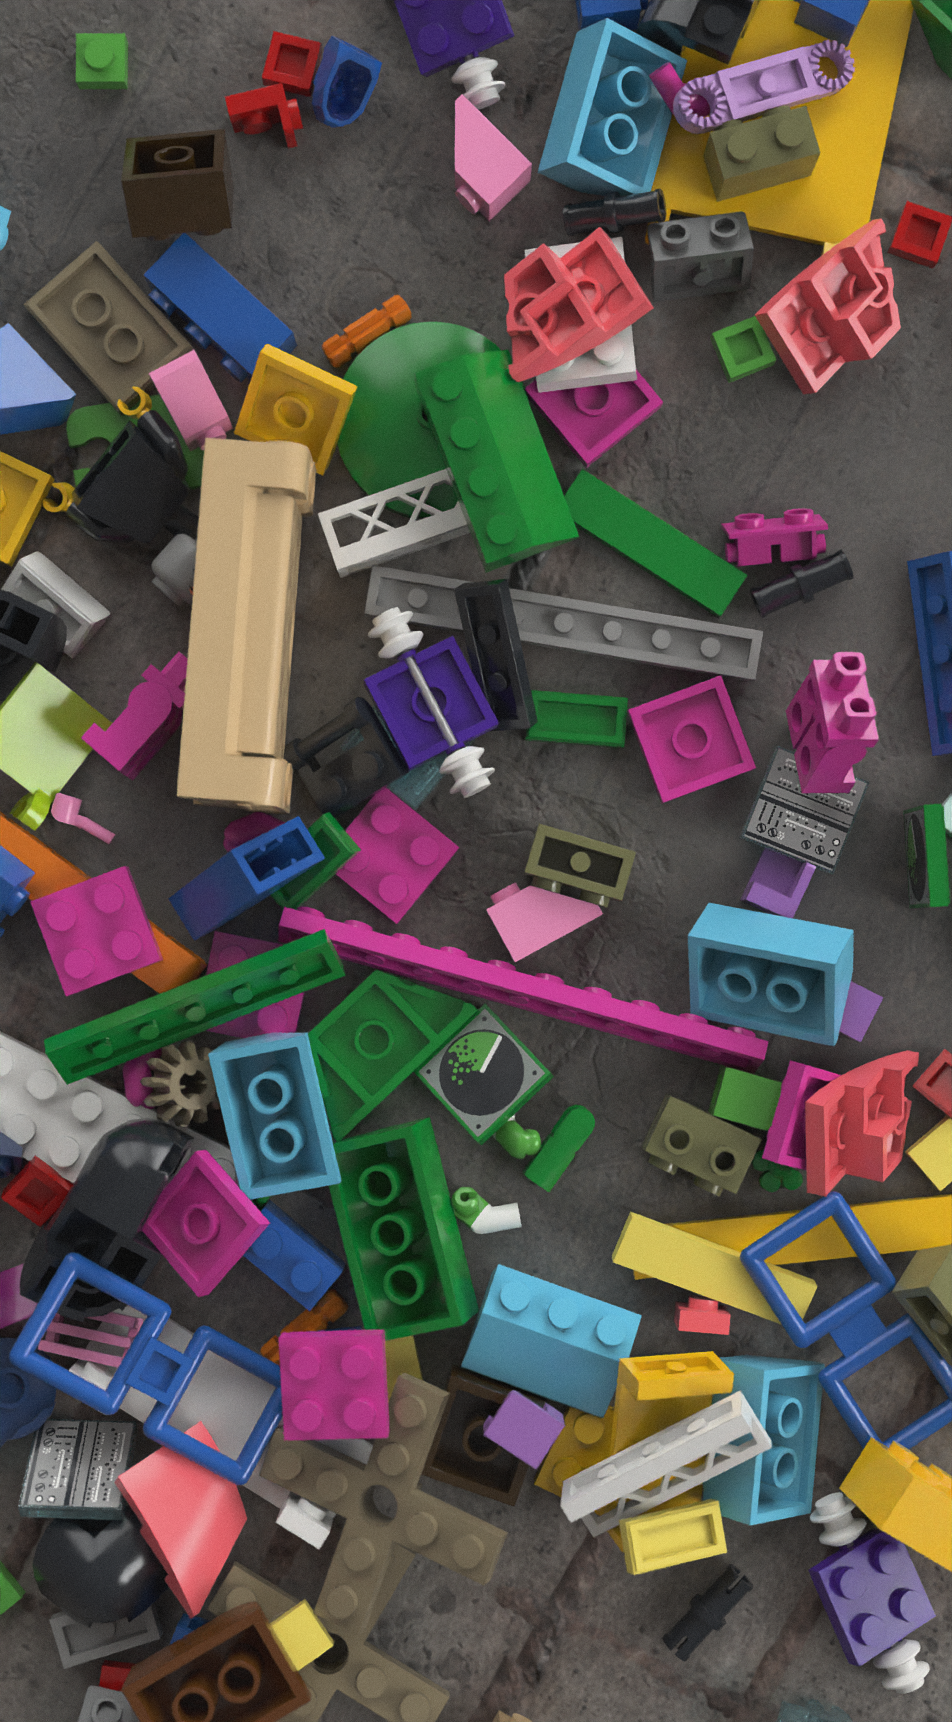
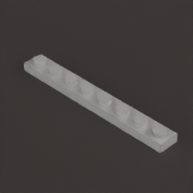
[364,565,763,682]

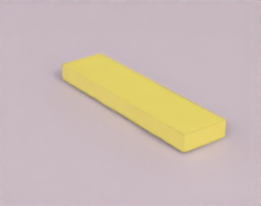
[612,1211,818,1325]

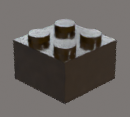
[121,129,233,241]
[421,1364,547,1507]

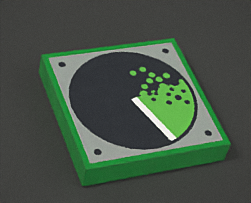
[903,804,950,908]
[413,1003,554,1145]

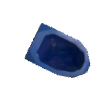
[312,36,382,127]

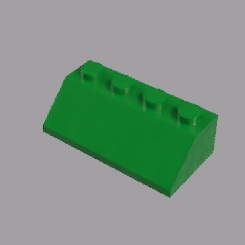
[414,350,579,573]
[328,1117,479,1341]

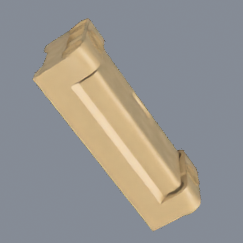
[177,438,316,814]

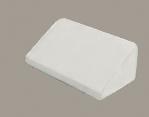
[1,552,110,658]

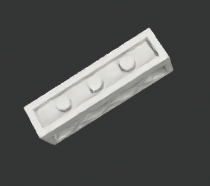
[318,469,470,578]
[560,1391,772,1537]

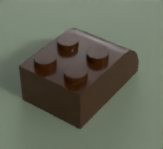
[121,1601,311,1722]

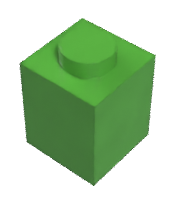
[708,1064,782,1131]

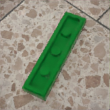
[564,469,747,618]

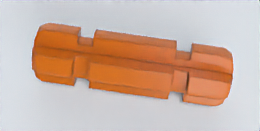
[322,295,412,368]
[260,1289,348,1366]

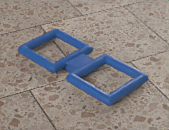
[740,1191,952,1450]
[9,1253,283,1486]

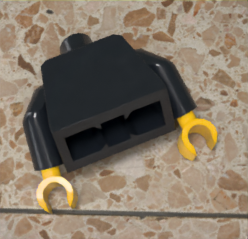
[42,386,199,544]

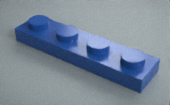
[907,551,952,756]

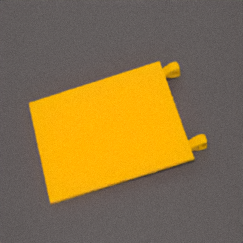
[645,0,914,257]

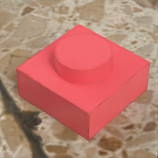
[674,1295,731,1335]

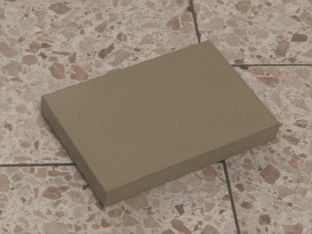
[23,241,194,416]

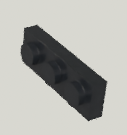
[454,579,538,731]

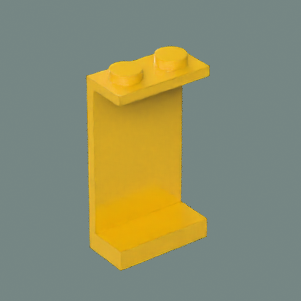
[604,1351,734,1552]

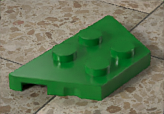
[308,969,478,1141]

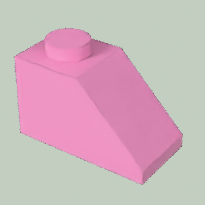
[455,94,532,221]
[149,350,233,451]
[486,882,603,962]

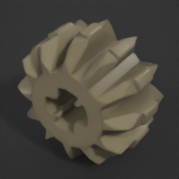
[140,1041,221,1127]

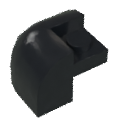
[636,0,760,65]
[0,590,67,702]
[67,1118,195,1240]
[20,1187,162,1322]
[33,1502,169,1628]

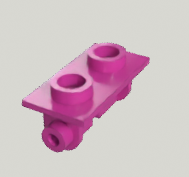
[722,508,828,567]

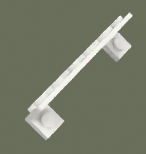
[69,1306,373,1549]

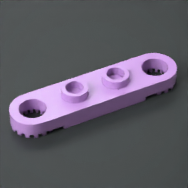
[673,40,855,134]

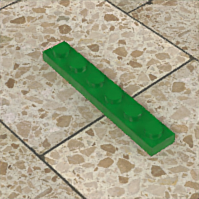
[44,929,345,1085]

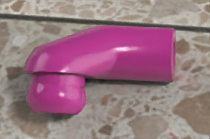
[649,62,710,118]
[223,812,286,852]
[123,1048,162,1109]

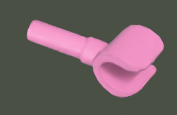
[51,793,115,845]

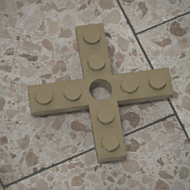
[259,1373,508,1636]
[207,1543,450,1722]

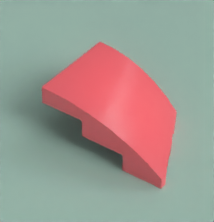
[755,218,901,394]
[504,227,654,382]
[805,1050,919,1197]
[114,1421,247,1619]

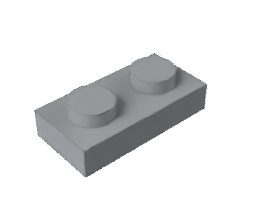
[49,1603,163,1669]

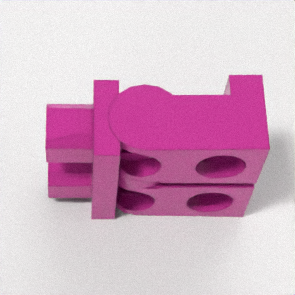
[81,652,188,781]
[786,652,879,793]

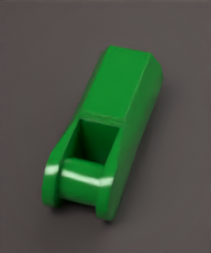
[522,1104,595,1192]

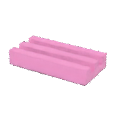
[38,1312,144,1367]

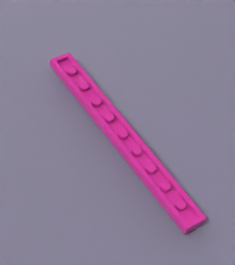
[278,906,769,1073]

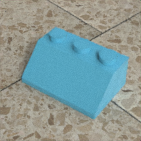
[538,18,687,196]
[688,903,854,1046]
[208,1032,342,1200]
[460,1264,642,1418]
[703,1355,825,1525]

